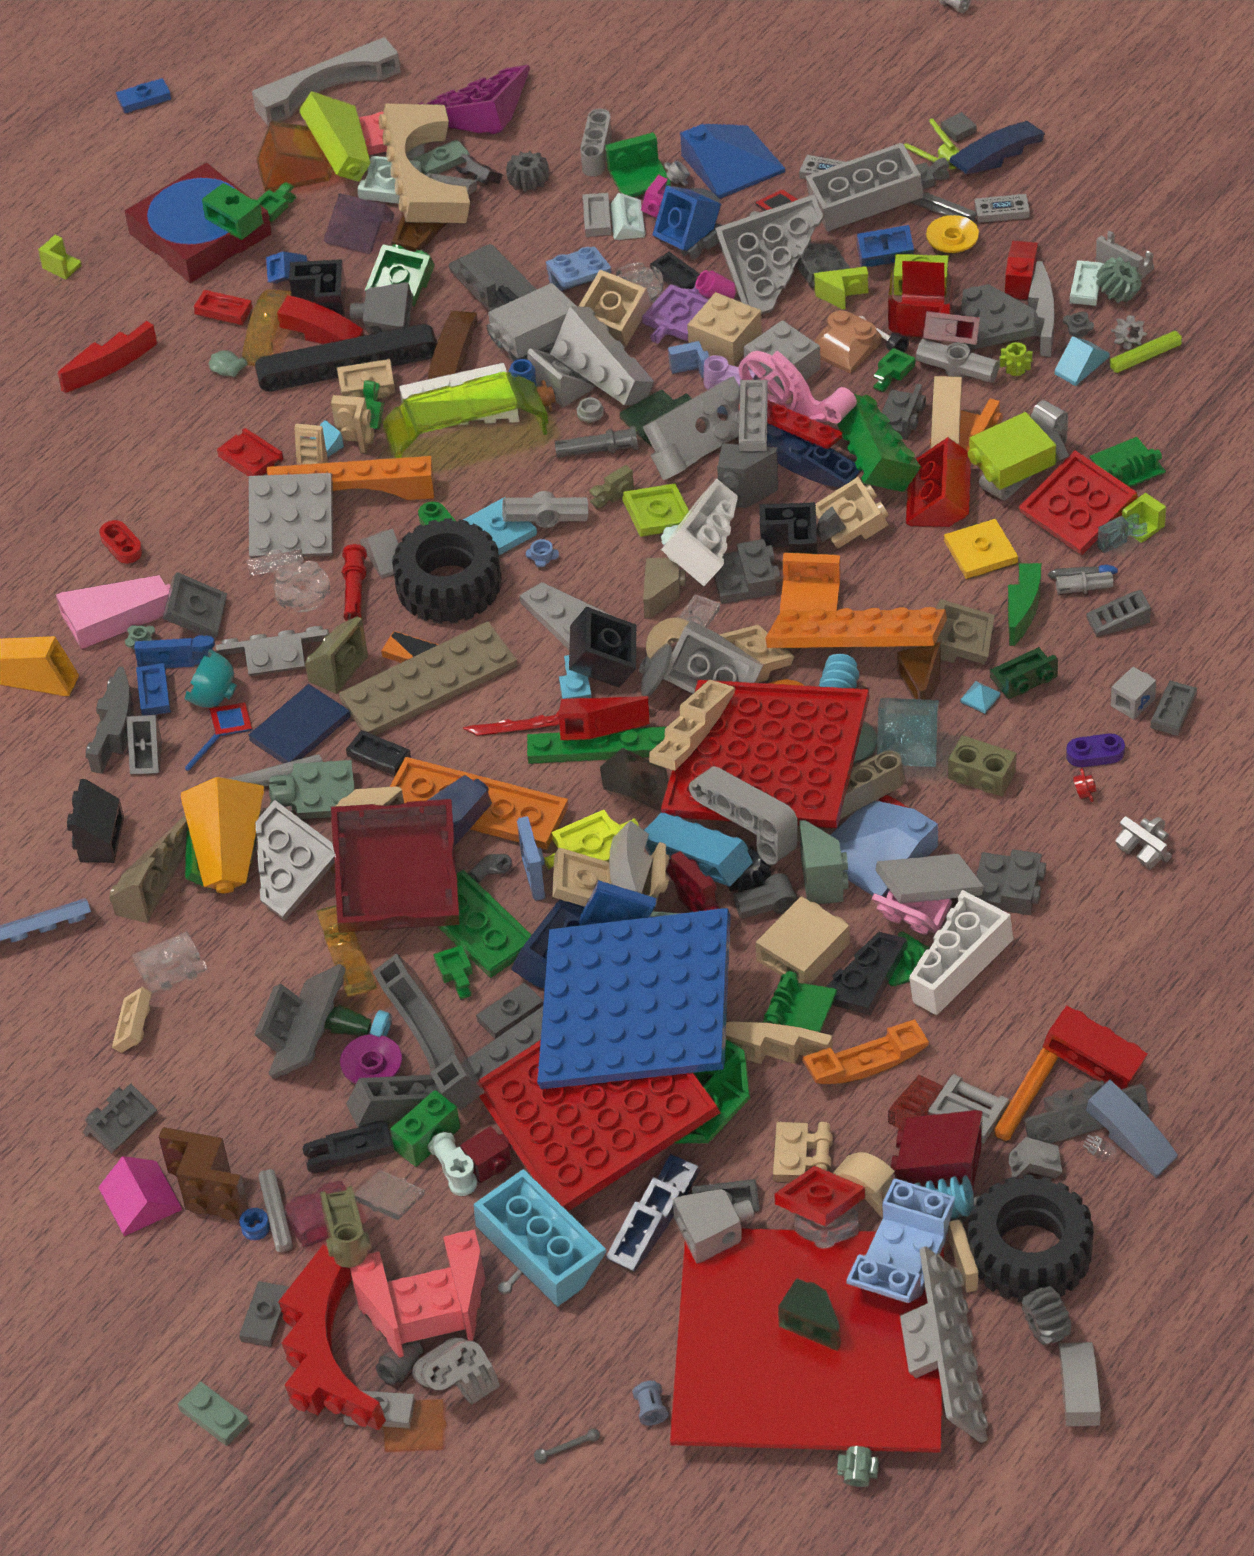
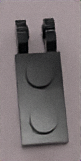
[302,1121,394,1174]

